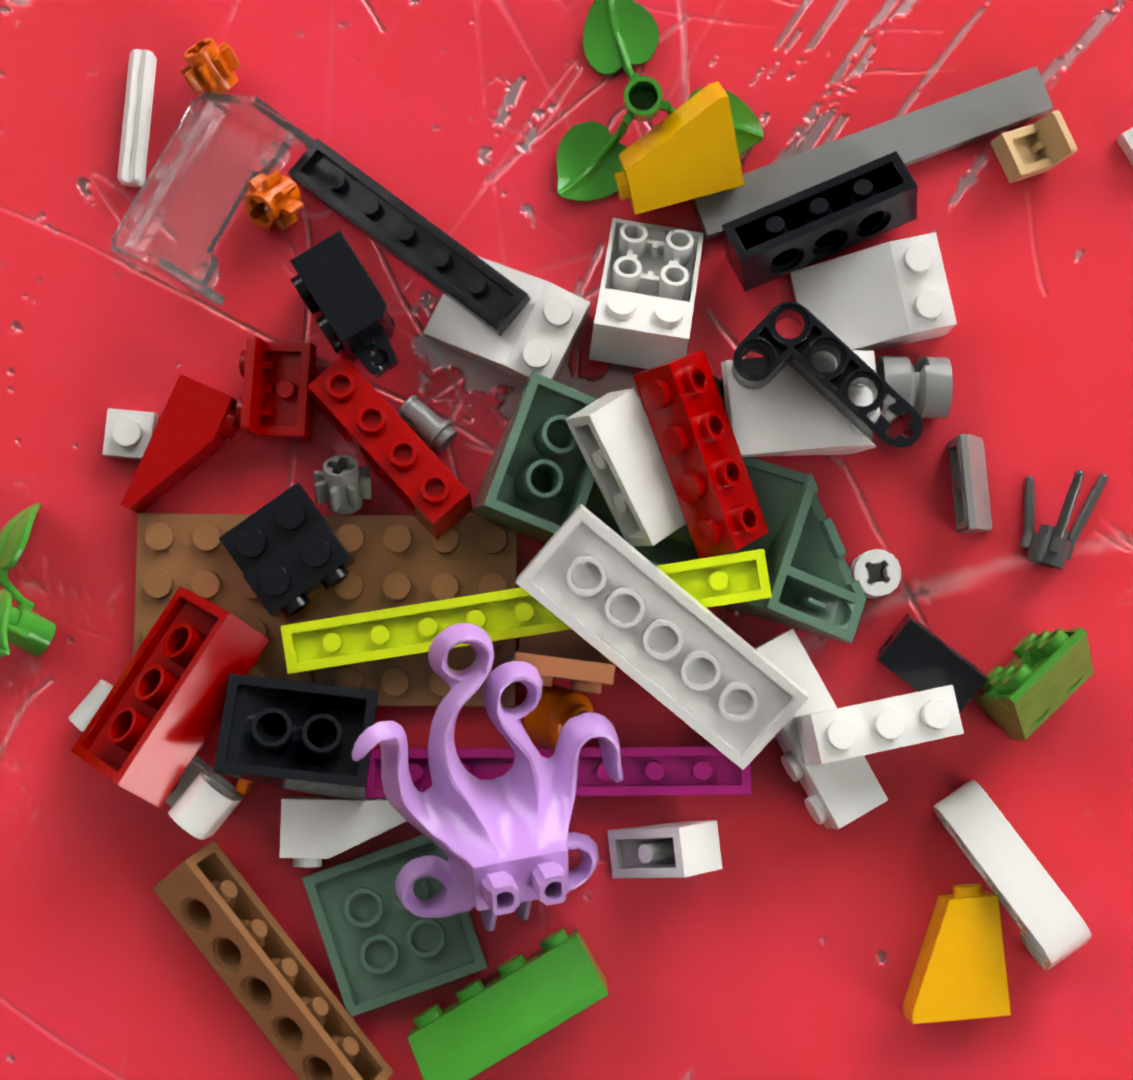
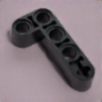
[732,301,923,454]

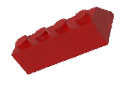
[71,586,270,808]

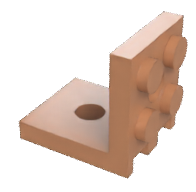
[514,560,616,694]

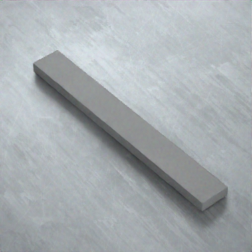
[691,66,1054,240]

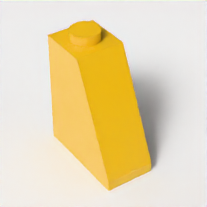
[614,81,744,215]
[902,884,1011,1024]

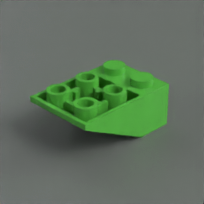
[973,627,1094,741]

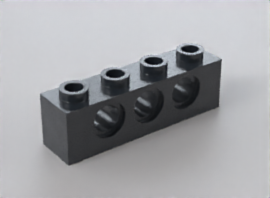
[722,151,918,291]

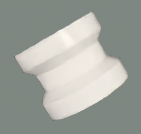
[849,549,902,599]

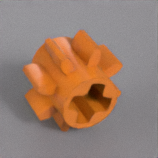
[180,37,242,97]
[242,170,303,232]

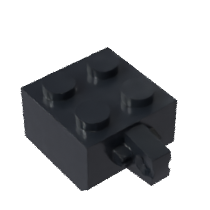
[290,230,399,378]

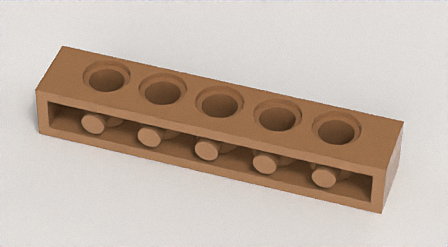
[152,840,394,1080]

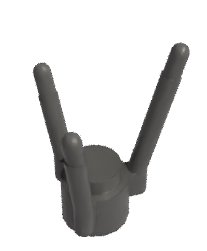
[1019,470,1108,570]

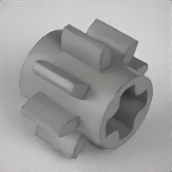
[313,455,372,515]

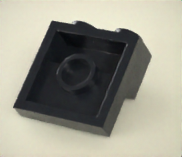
[219,482,355,619]

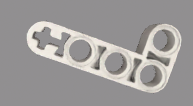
[68,679,244,840]
[932,779,1092,971]

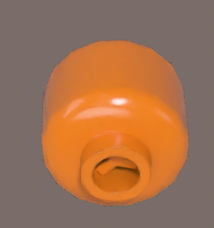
[524,685,594,750]

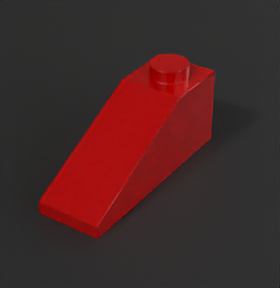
[120,374,240,513]

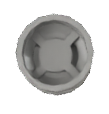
[876,356,953,419]

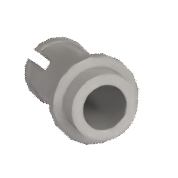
[397,395,457,453]

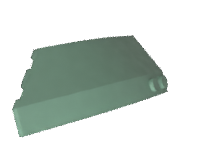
[471,371,867,644]

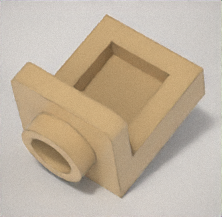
[990,110,1077,183]

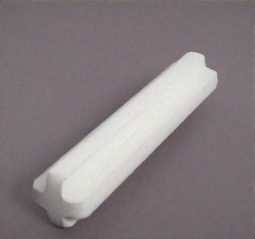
[117,49,157,187]

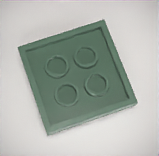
[302,834,488,1017]

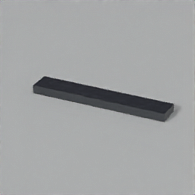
[288,138,531,336]

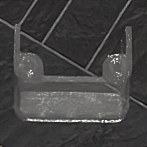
[110,92,316,306]

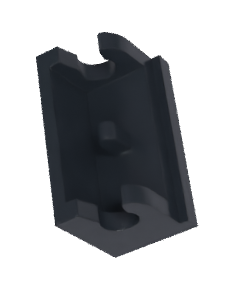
[877,613,988,714]

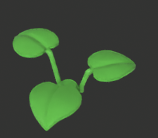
[556,0,764,202]
[0,502,56,657]

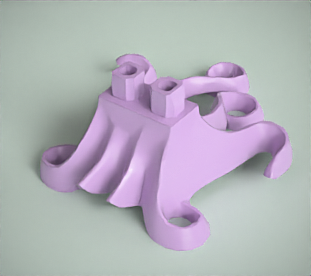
[351,623,624,931]

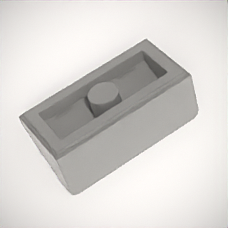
[948,434,992,534]

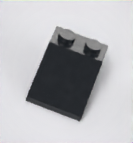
[213,673,378,801]

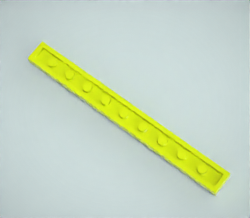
[280,549,772,674]

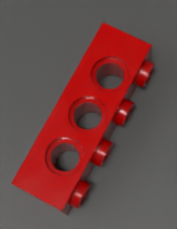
[307,356,472,540]

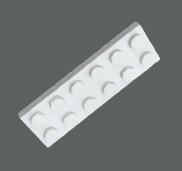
[515,504,809,770]

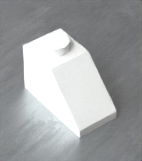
[607,820,723,879]

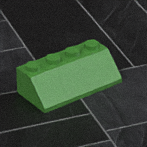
[407,928,609,1080]

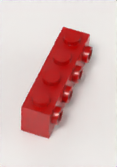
[633,350,769,559]

